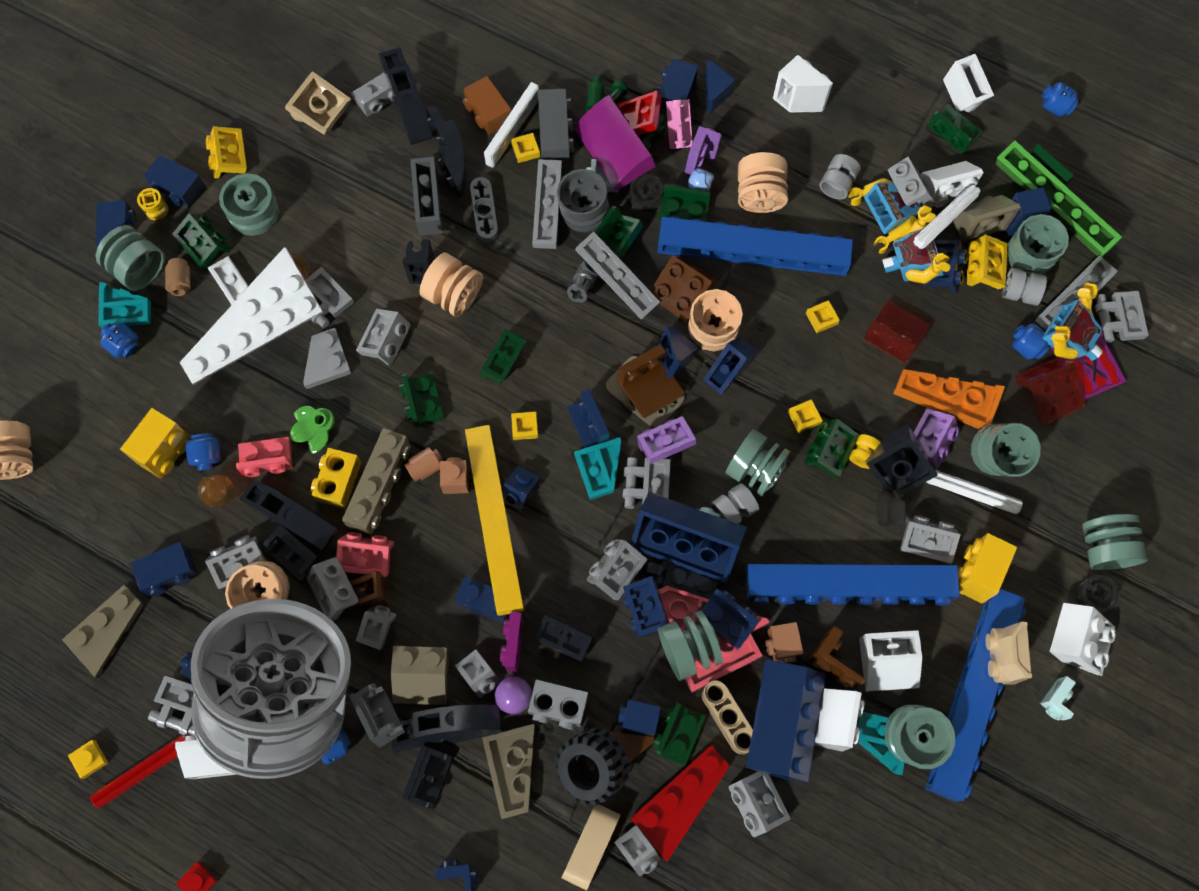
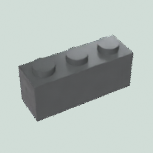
[538,89,574,162]
[410,157,443,236]

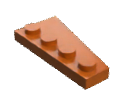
[893,369,1005,429]

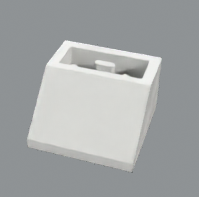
[773,55,833,112]
[921,161,983,208]
[1050,603,1116,676]
[859,630,922,692]
[814,688,864,752]
[175,735,237,779]

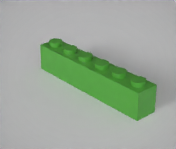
[996,140,1122,257]

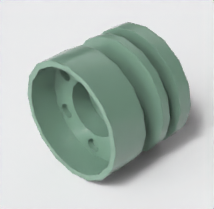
[1007,214,1069,276]
[95,225,165,291]
[971,423,1041,477]
[725,429,791,496]
[1082,514,1148,570]
[658,611,723,681]

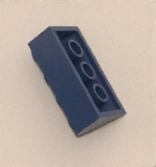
[630,492,747,584]
[746,660,826,782]

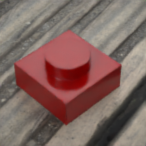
[176,862,218,891]

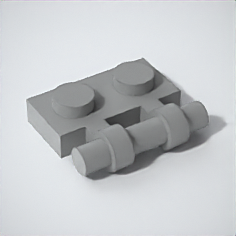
[305,267,354,328]
[1095,291,1148,342]
[622,457,670,509]
[148,676,195,736]

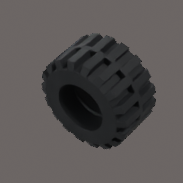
[555,727,631,805]

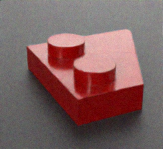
[618,90,662,136]

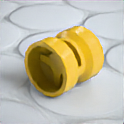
[137,188,168,220]
[849,435,881,469]

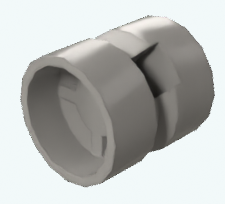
[819,154,861,200]
[1002,268,1047,306]
[711,483,759,524]

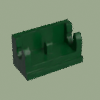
[478,329,526,385]

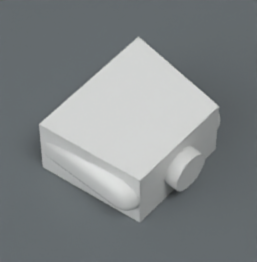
[943,54,994,112]

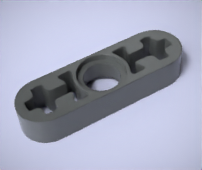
[470,177,499,243]

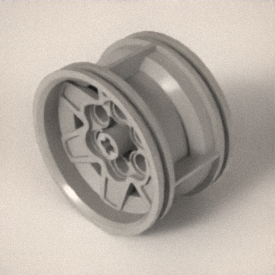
[191,599,351,779]

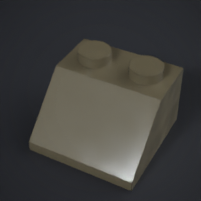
[953,195,1021,243]
[391,646,450,705]

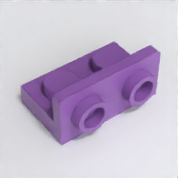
[685,126,721,175]
[914,408,959,469]
[637,416,696,464]

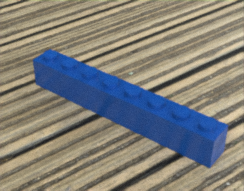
[658,216,852,276]
[745,564,960,605]
[925,589,1026,802]

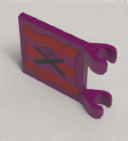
[1050,325,1126,401]

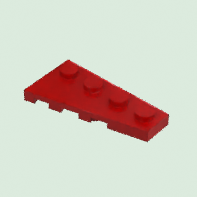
[631,745,729,862]

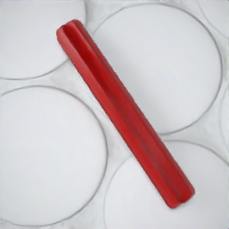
[90,735,185,808]

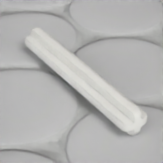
[913,184,980,249]
[926,470,1023,514]

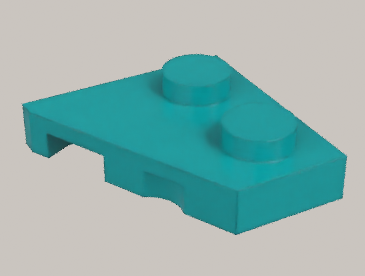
[99,282,151,329]
[574,437,621,500]
[856,712,905,775]

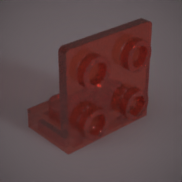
[863,301,929,364]
[1015,358,1086,425]

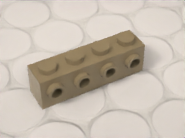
[342,428,411,536]

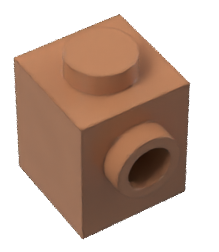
[440,457,469,494]
[766,622,804,664]

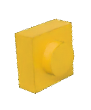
[511,133,540,163]
[806,300,840,333]
[788,399,822,433]
[511,412,538,440]
[68,740,108,779]

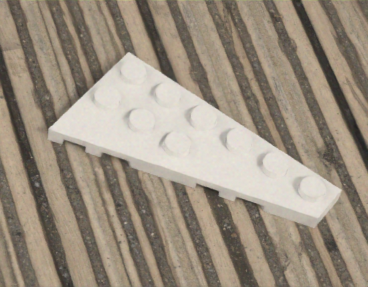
[180,247,323,384]

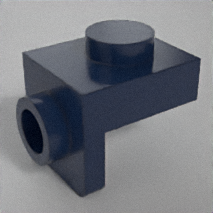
[502,466,540,511]
[435,860,478,891]

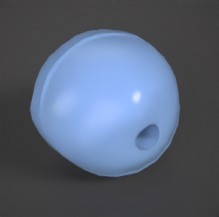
[688,168,714,192]

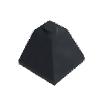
[866,424,938,500]

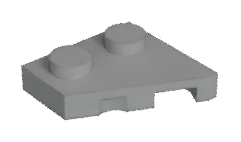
[303,328,351,389]

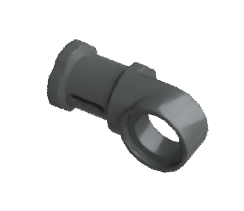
[567,260,599,303]

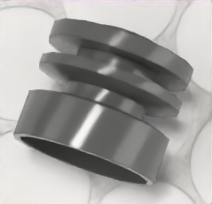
[557,169,609,232]

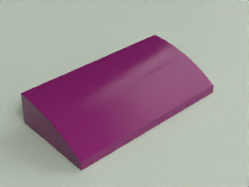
[574,95,655,192]

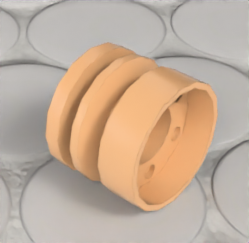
[738,152,788,213]
[420,252,483,317]
[688,289,743,352]
[0,420,33,480]
[225,560,290,609]

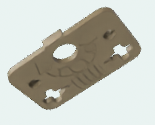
[606,356,684,428]

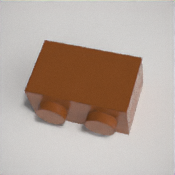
[463,76,511,135]

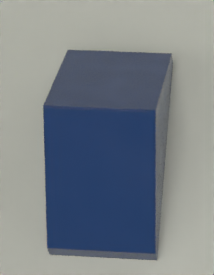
[705,60,735,113]
[658,326,699,378]

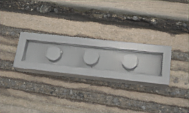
[532,159,562,249]
[575,232,660,320]
[1035,256,1118,330]

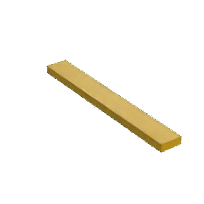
[465,425,524,616]

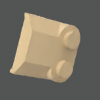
[285,71,351,135]
[986,622,1032,684]

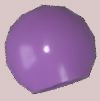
[495,677,532,714]

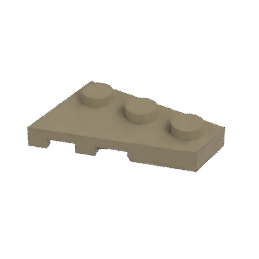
[62,585,144,678]
[482,724,534,820]

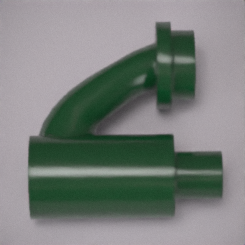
[585,76,628,111]

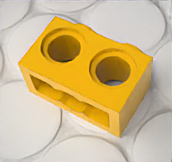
[311,448,362,509]

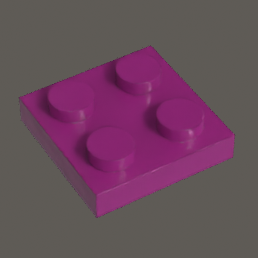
[500,612,524,674]

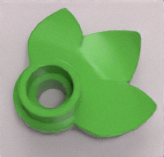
[290,406,335,454]

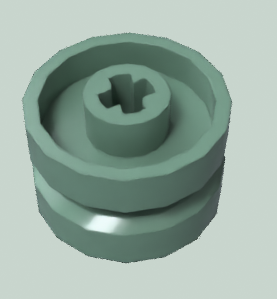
[219,173,280,236]
[885,705,955,769]

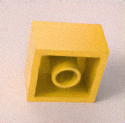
[120,408,191,479]
[958,533,1017,604]

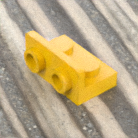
[206,126,247,179]
[967,235,1008,289]

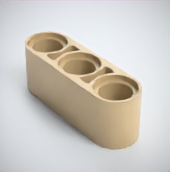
[702,681,753,755]
[562,804,621,891]

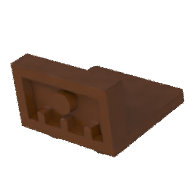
[650,255,718,321]
[616,344,684,418]
[808,626,865,690]

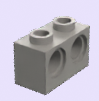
[528,680,588,730]

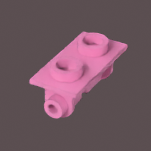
[666,99,692,149]

